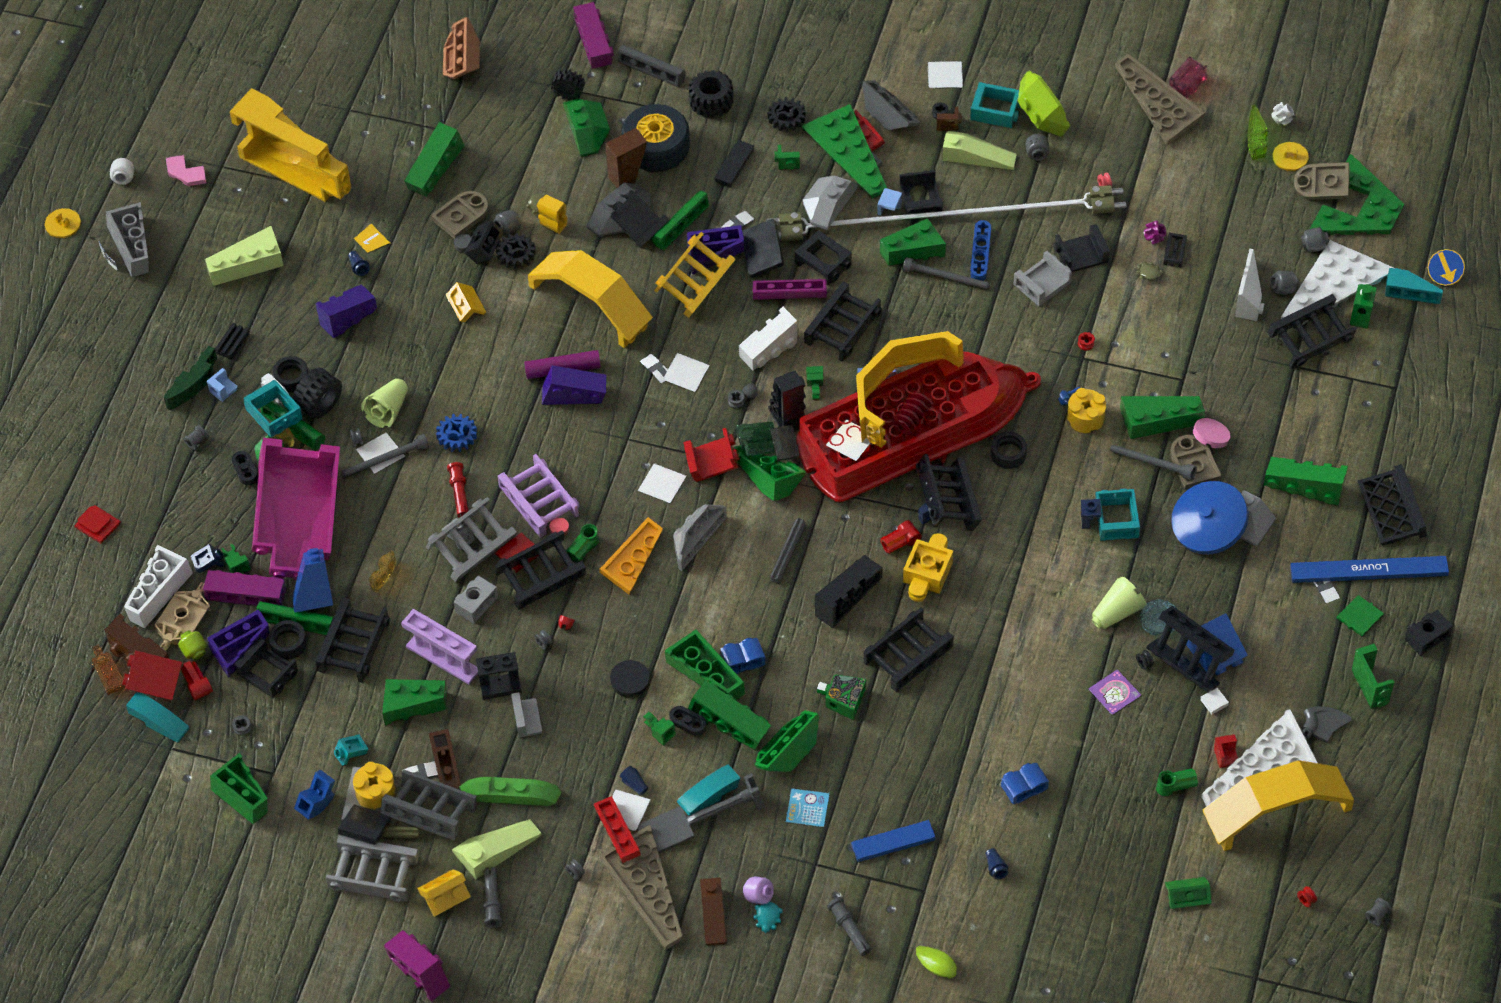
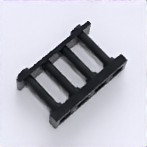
[804,281,882,361]
[1267,294,1357,368]
[916,454,982,531]
[495,530,586,610]
[315,597,390,683]
[1146,606,1235,693]
[864,607,954,692]

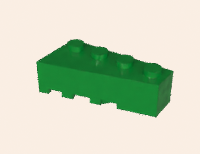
[1264,457,1348,505]

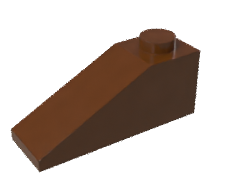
[428,729,461,789]
[700,877,726,946]

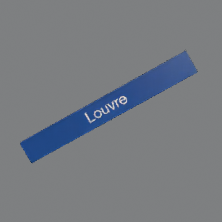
[1290,556,1449,583]

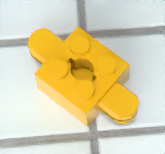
[903,533,953,602]

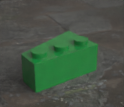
[382,679,447,725]
[210,753,268,824]

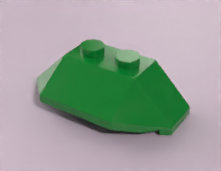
[563,98,610,157]
[755,710,819,772]

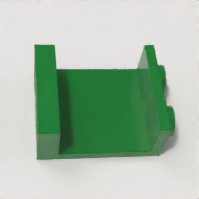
[1352,644,1394,708]

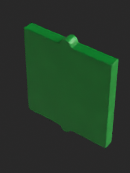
[1337,595,1384,637]

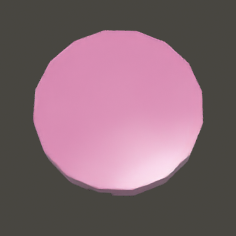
[1193,418,1231,448]

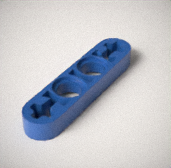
[970,220,991,281]

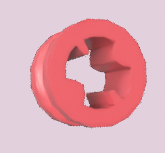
[1098,173,1112,188]

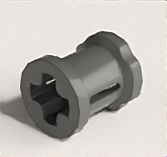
[183,425,209,450]
[1365,898,1392,926]

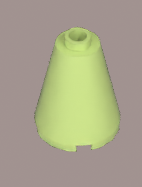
[361,379,408,428]
[1092,577,1147,629]

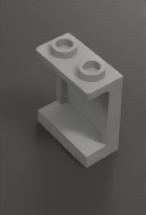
[1013,251,1072,306]

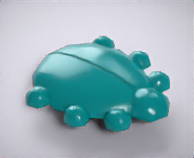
[753,901,783,933]

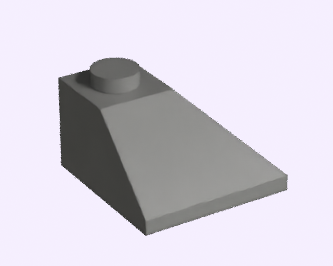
[1240,490,1276,547]

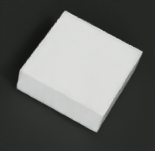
[1201,688,1229,714]

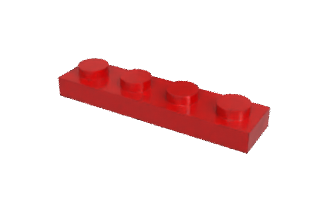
[593,796,641,863]

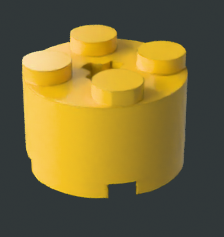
[1067,388,1106,433]
[353,762,396,810]

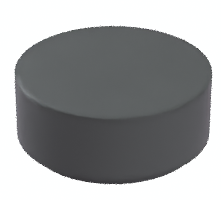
[454,234,471,252]

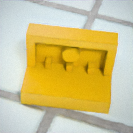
[417,869,471,916]

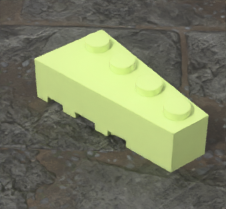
[205,226,283,286]

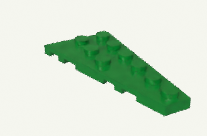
[801,104,887,198]

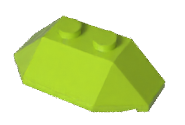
[1017,70,1070,137]

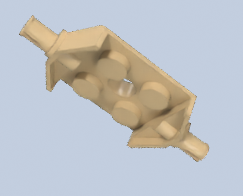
[155,582,211,651]

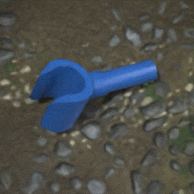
[1058,387,1080,405]

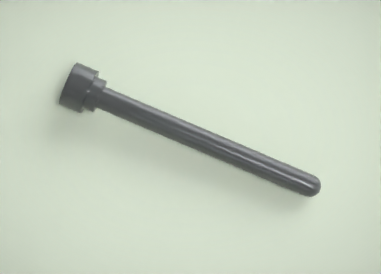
[903,257,990,289]
[342,434,429,477]
[1110,445,1197,481]

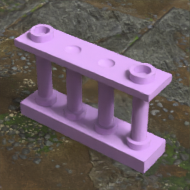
[498,454,579,538]
[401,609,478,685]

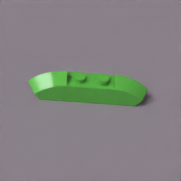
[459,777,562,806]

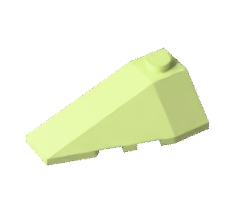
[943,131,1016,170]
[452,819,542,880]

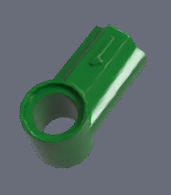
[566,524,599,562]
[1156,768,1198,796]

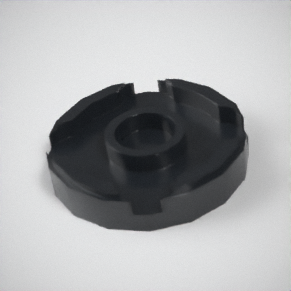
[610,660,650,697]

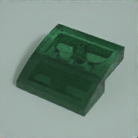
[735,422,783,456]

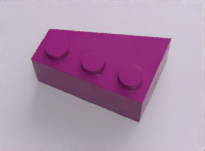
[384,930,451,1002]

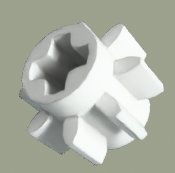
[1272,102,1294,126]

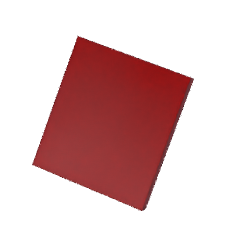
[74,505,121,544]
[495,533,538,573]

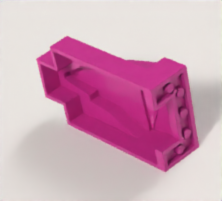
[252,438,340,580]

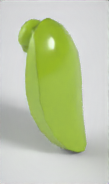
[916,946,957,979]

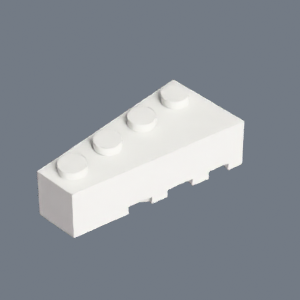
[124,545,193,628]

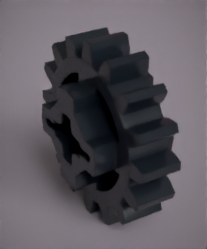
[767,97,806,132]
[496,233,536,269]

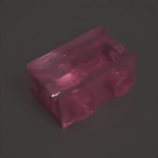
[1169,56,1208,98]

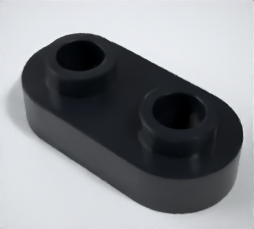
[232,451,258,485]
[669,706,706,736]

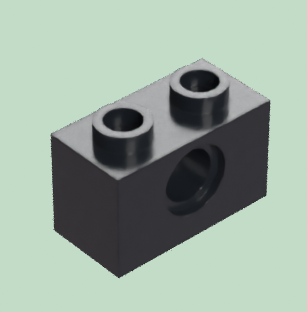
[464,220,504,264]
[1405,610,1453,656]

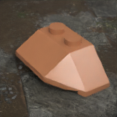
[443,17,480,79]

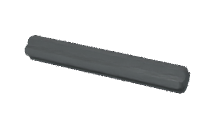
[770,518,805,583]

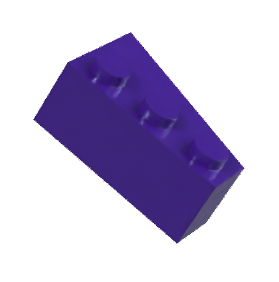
[687,225,744,275]
[316,284,377,338]
[207,609,269,678]

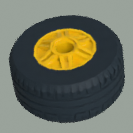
[621,104,690,172]

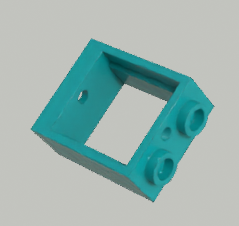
[970,82,1021,128]
[244,380,302,437]
[1095,489,1140,541]

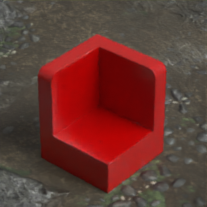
[1214,734,1238,768]

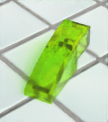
[1247,104,1268,160]

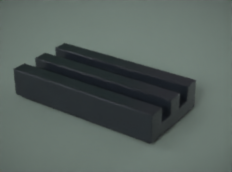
[1163,233,1187,268]
[215,323,250,359]

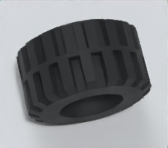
[689,70,734,118]
[293,367,342,419]

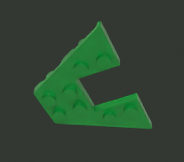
[1310,154,1404,235]

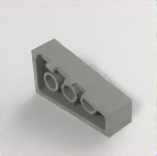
[106,202,149,277]

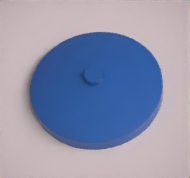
[1172,481,1249,554]

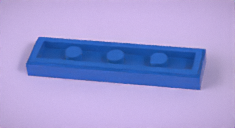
[851,820,935,862]

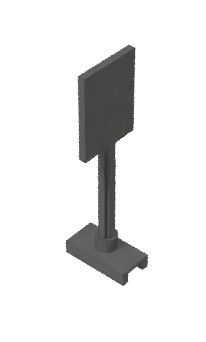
[637,773,765,853]

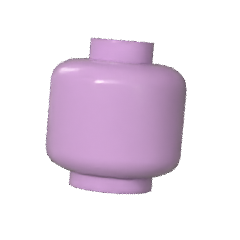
[743,877,774,904]

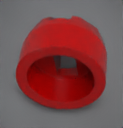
[558,615,575,631]

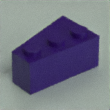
[542,365,606,405]

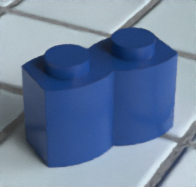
[720,638,765,674]
[1001,763,1049,804]

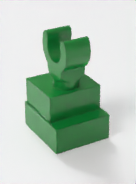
[806,366,823,400]
[222,544,251,574]
[643,712,676,746]

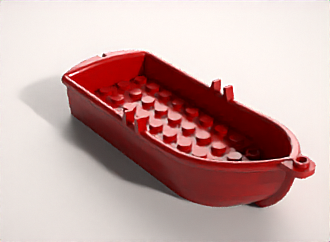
[796,352,1041,502]

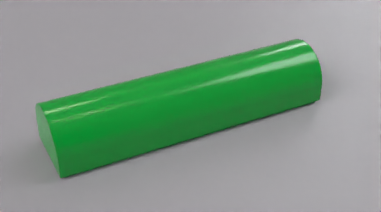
[652,191,709,251]
[261,400,326,451]
[256,601,334,635]

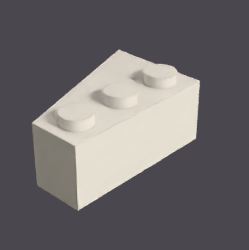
[739,307,797,370]

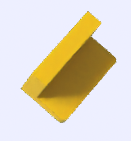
[446,282,486,322]

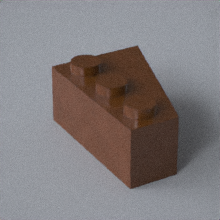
[605,128,648,188]
[105,614,169,663]

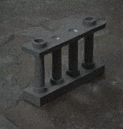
[381,770,476,840]

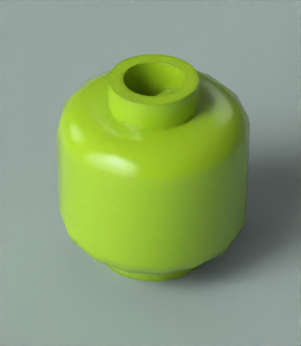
[178,630,207,661]

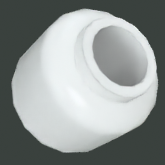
[110,158,134,185]

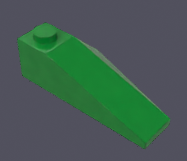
[734,444,806,501]

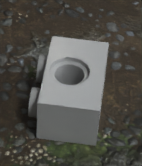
[454,576,498,624]

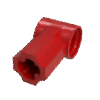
[880,520,922,554]
[180,661,213,701]

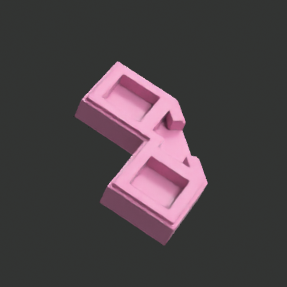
[166,155,206,186]

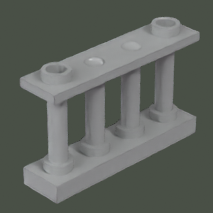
[426,497,517,582]
[326,836,419,902]

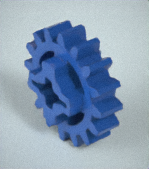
[436,414,477,452]

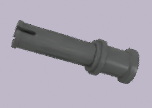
[483,867,503,928]
[827,897,872,956]

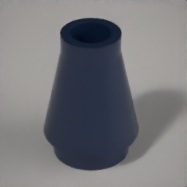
[348,251,370,276]
[620,766,649,796]
[985,849,1009,880]

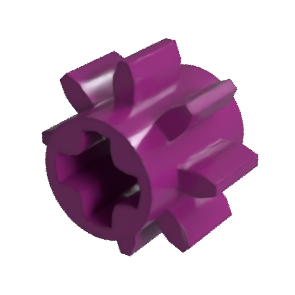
[1144,220,1166,244]

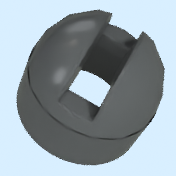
[742,383,758,399]

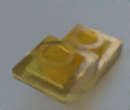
[369,550,396,593]

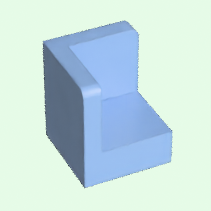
[877,188,902,215]
[207,368,238,402]

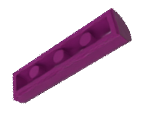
[753,279,827,300]
[524,350,601,380]

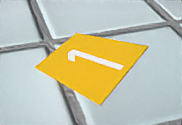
[354,224,390,253]

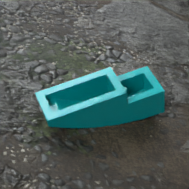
[126,692,190,743]
[677,764,740,816]

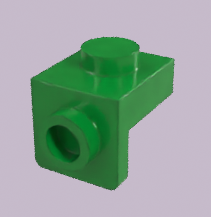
[774,145,800,169]

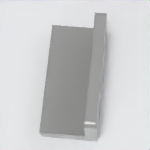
[511,693,542,738]

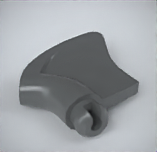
[1301,706,1352,743]

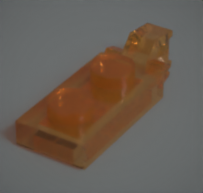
[92,644,125,695]

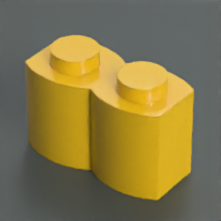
[537,195,568,234]

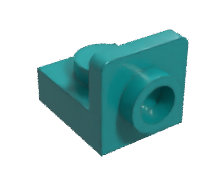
[334,735,369,766]

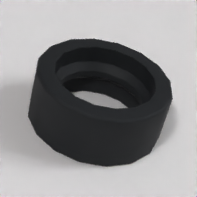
[272,356,308,392]
[991,432,1027,469]
[268,620,307,659]

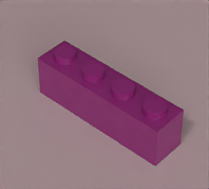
[573,2,614,69]
[203,570,286,606]

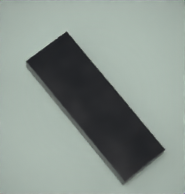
[714,140,754,187]

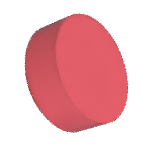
[550,518,569,536]

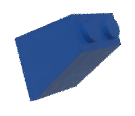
[292,548,333,612]
[1186,613,1248,676]

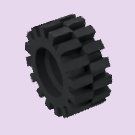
[551,69,585,101]

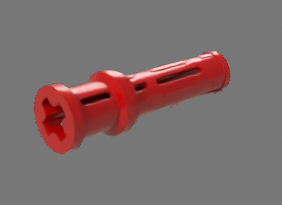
[447,462,469,518]

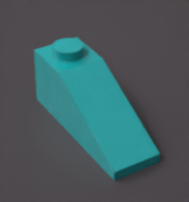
[1385,268,1443,304]

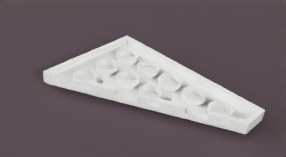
[1281,240,1394,325]
[1202,710,1317,806]

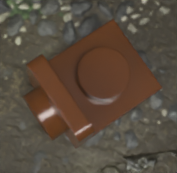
[937,106,962,131]

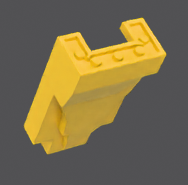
[230,88,351,202]

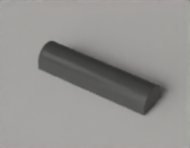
[618,45,686,87]

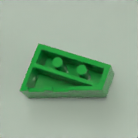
[880,218,946,266]

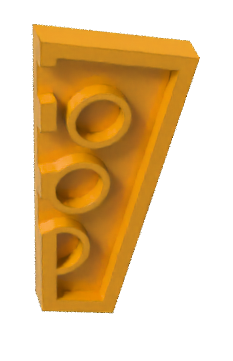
[599,517,663,595]

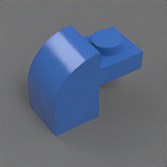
[294,770,335,820]

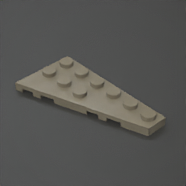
[1115,54,1205,145]
[599,825,683,950]

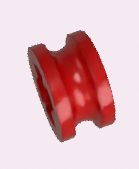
[1078,332,1095,351]
[1297,886,1317,907]

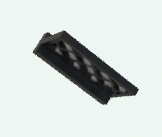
[1358,464,1427,546]

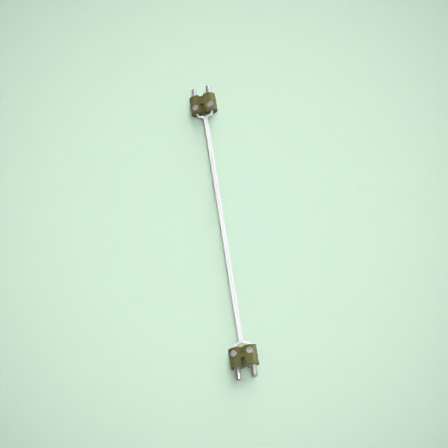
[766,185,1126,242]

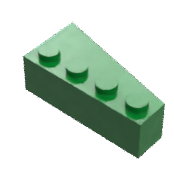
[404,122,465,197]
[1120,396,1205,439]
[665,629,745,700]
[688,680,771,750]

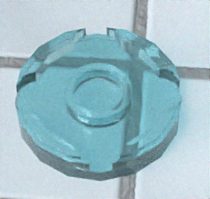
[1140,599,1177,636]

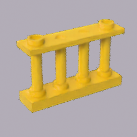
[654,232,735,318]

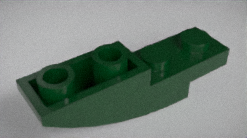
[164,346,217,410]

